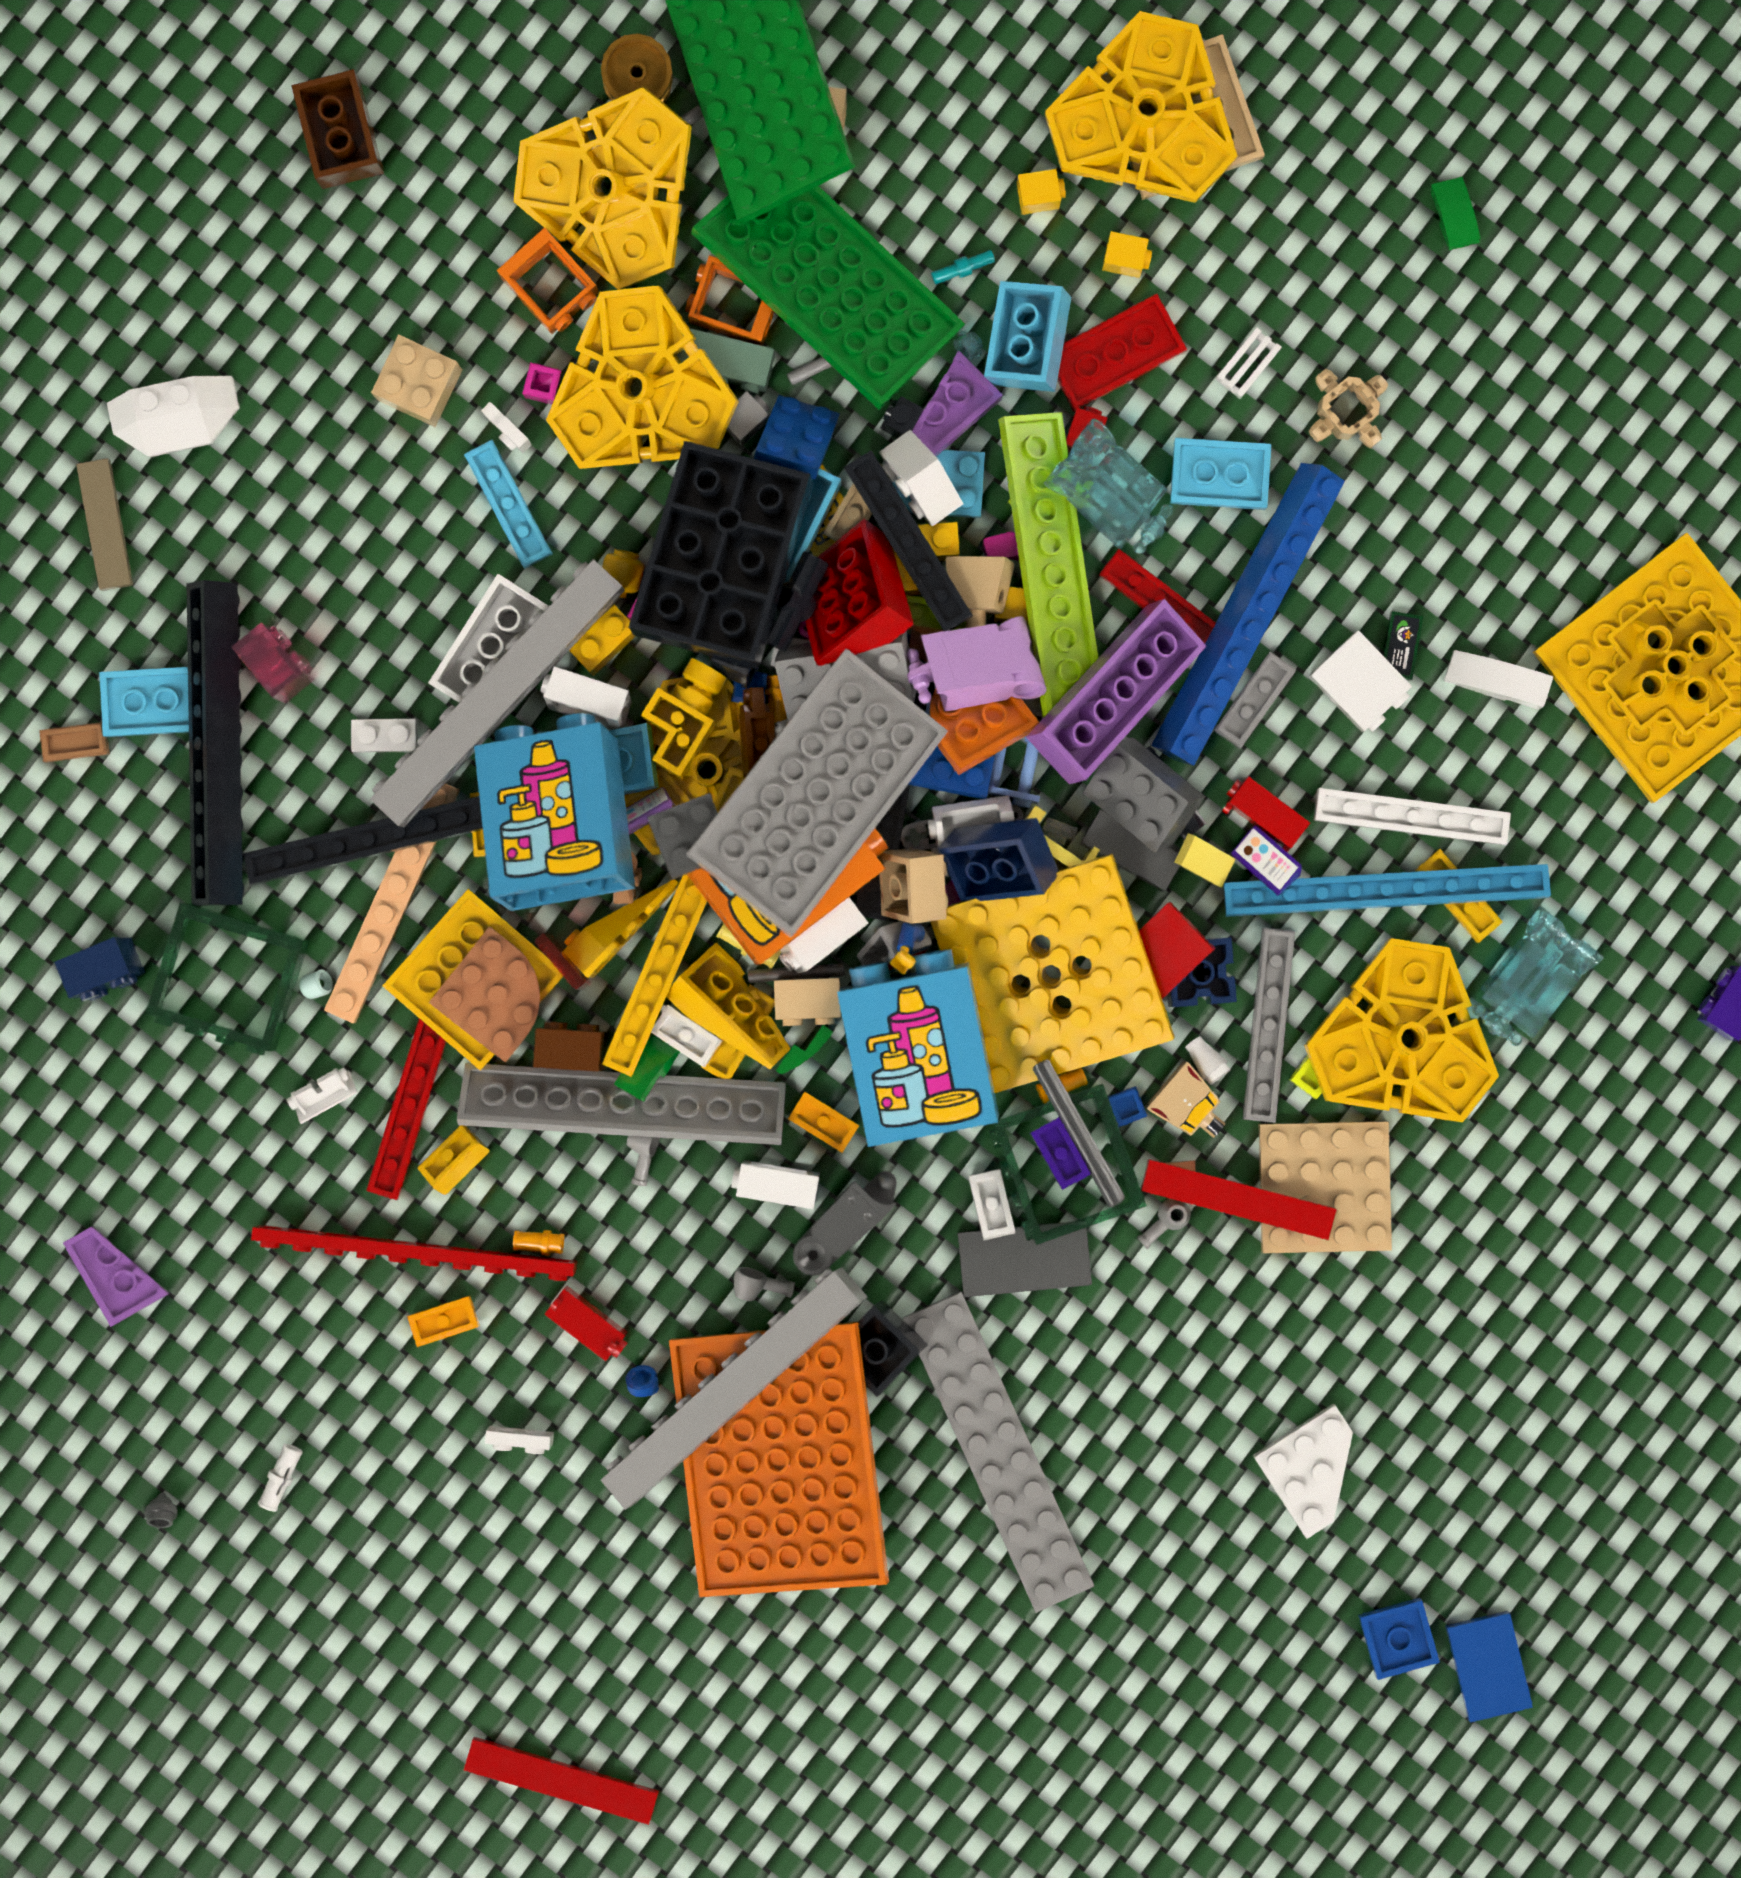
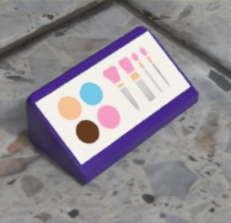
[1231,825,1302,896]

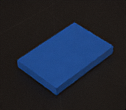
[1445,1611,1533,1723]

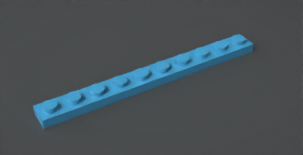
[1223,864,1551,917]

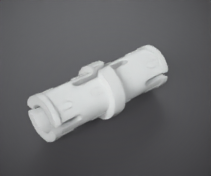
[257,1444,303,1512]

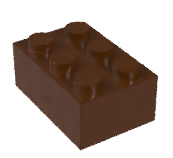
[291,69,384,189]

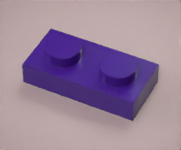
[1030,1117,1091,1190]

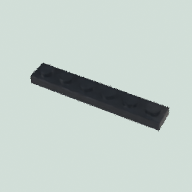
[844,450,973,631]

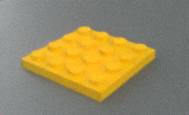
[383,889,566,1071]

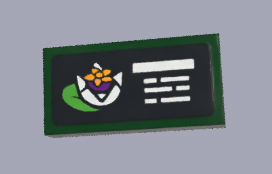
[1383,611,1424,681]

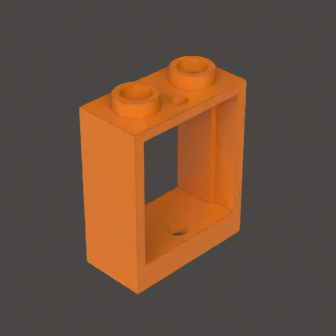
[497,228,599,335]
[685,255,775,346]

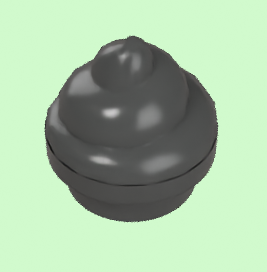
[144,1492,178,1528]

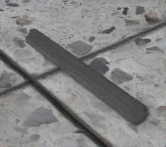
[1033,1059,1125,1207]

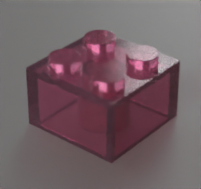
[231,622,315,704]

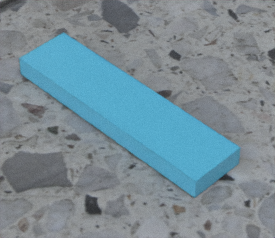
[464,440,552,569]

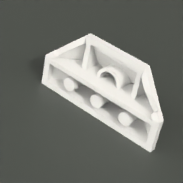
[107,376,240,457]

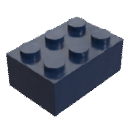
[938,818,1059,902]

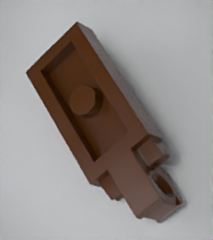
[739,687,776,778]

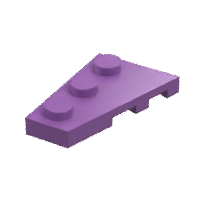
[912,351,1003,456]
[63,1226,169,1327]

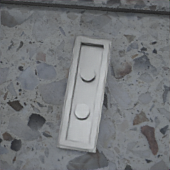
[1214,652,1296,749]

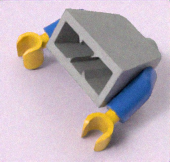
[856,921,937,975]

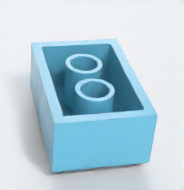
[984,281,1072,392]

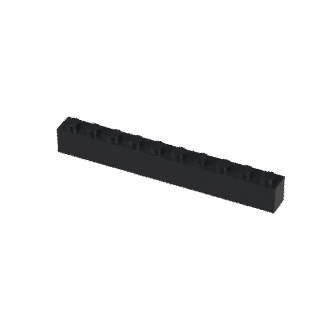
[186,580,244,906]

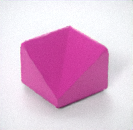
[522,362,562,405]
[982,531,1019,561]

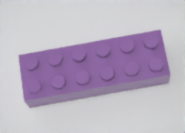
[1026,599,1206,784]

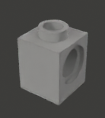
[727,391,769,447]

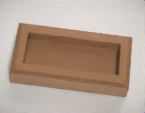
[39,722,110,763]

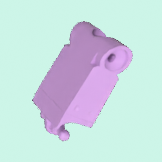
[907,616,1046,712]

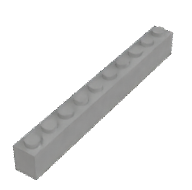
[370,559,625,828]
[601,1267,867,1510]

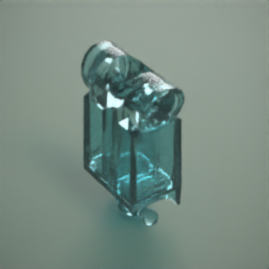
[1044,419,1173,554]
[1472,906,1604,1046]

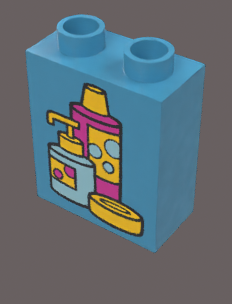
[474,713,635,911]
[837,949,999,1147]

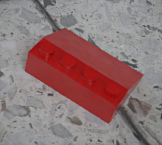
[805,518,914,666]

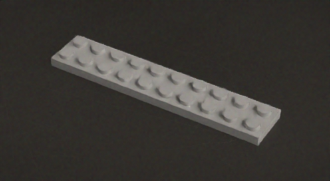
[457,1063,786,1145]
[903,1291,1094,1613]

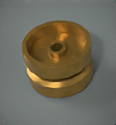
[601,33,673,103]

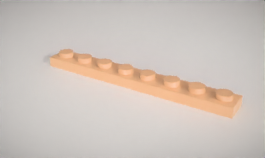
[324,783,460,1024]

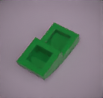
[1430,176,1481,251]
[776,1025,834,1074]
[614,1035,680,1102]

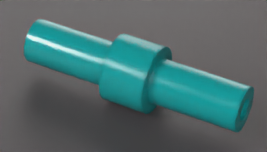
[931,250,995,285]

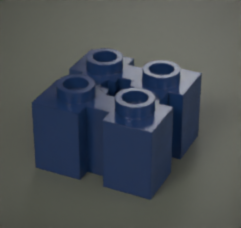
[1167,937,1237,1007]

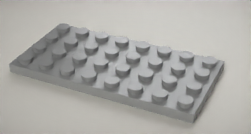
[686,649,948,937]

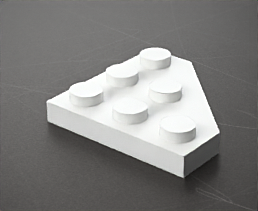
[1253,1403,1353,1539]

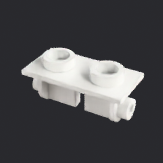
[287,1067,357,1124]

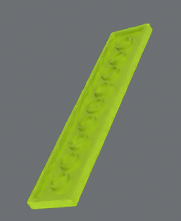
[998,412,1098,718]

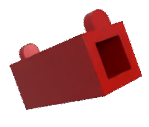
[1222,776,1310,852]
[544,1285,628,1362]

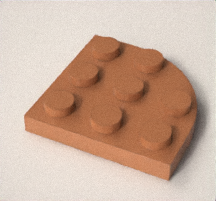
[429,926,540,1063]

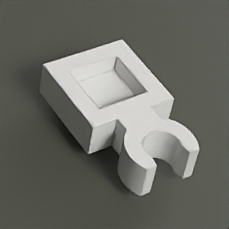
[481,402,532,453]

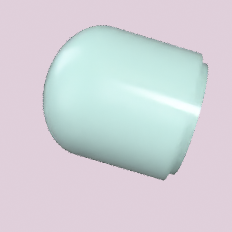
[299,969,333,999]

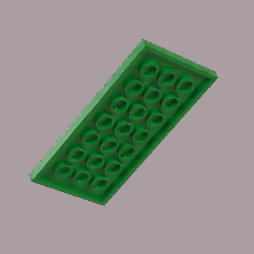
[665,0,855,224]
[691,186,965,410]

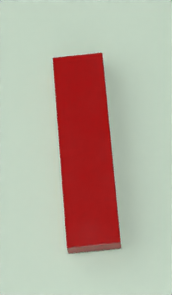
[1099,549,1216,644]

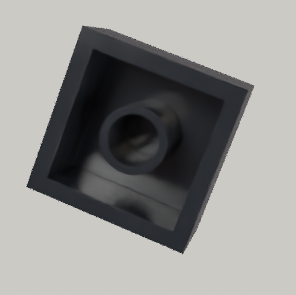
[858,1300,928,1397]

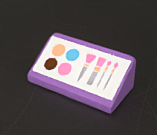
[626,787,675,835]

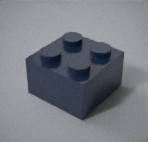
[54,937,145,1002]

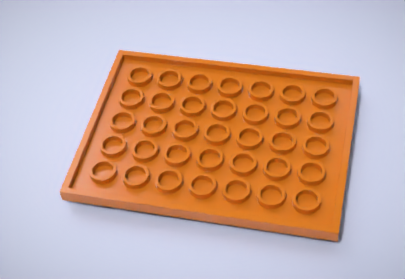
[669,1322,889,1597]

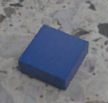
[1105,1086,1147,1128]

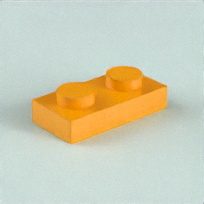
[788,1091,859,1153]
[407,1295,480,1347]

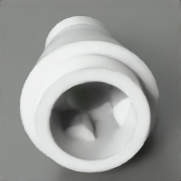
[1185,1036,1230,1085]

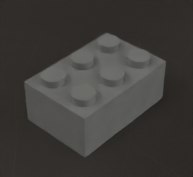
[1083,737,1205,853]

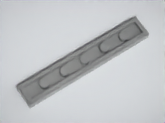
[1242,928,1295,1123]

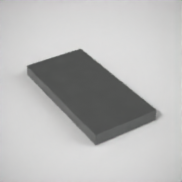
[957,1220,1092,1297]

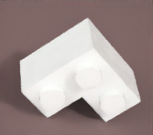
[879,430,963,526]

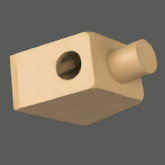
[946,556,1014,628]

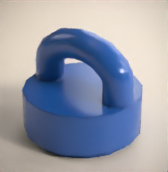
[625,1365,659,1397]

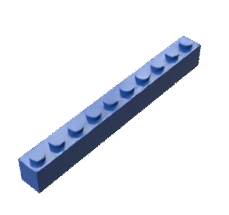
[1151,463,1345,766]

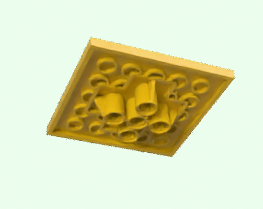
[1533,533,1741,803]
[930,854,1175,1093]

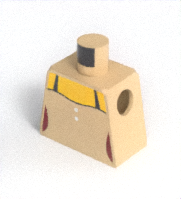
[1144,1061,1226,1138]

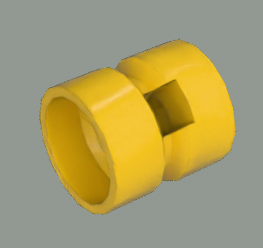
[670,658,727,716]

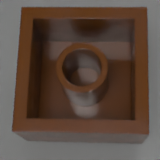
[533,1021,607,1072]

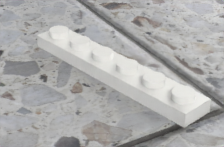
[1313,788,1511,845]

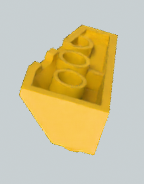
[563,879,679,978]
[666,942,791,1069]

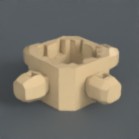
[1309,369,1388,448]

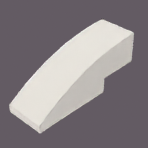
[1444,650,1554,710]

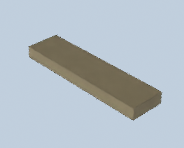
[76,458,133,591]

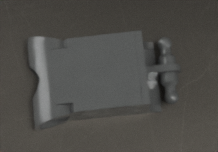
[793,1171,897,1275]

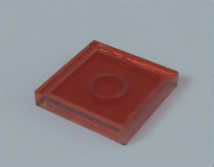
[535,933,592,990]

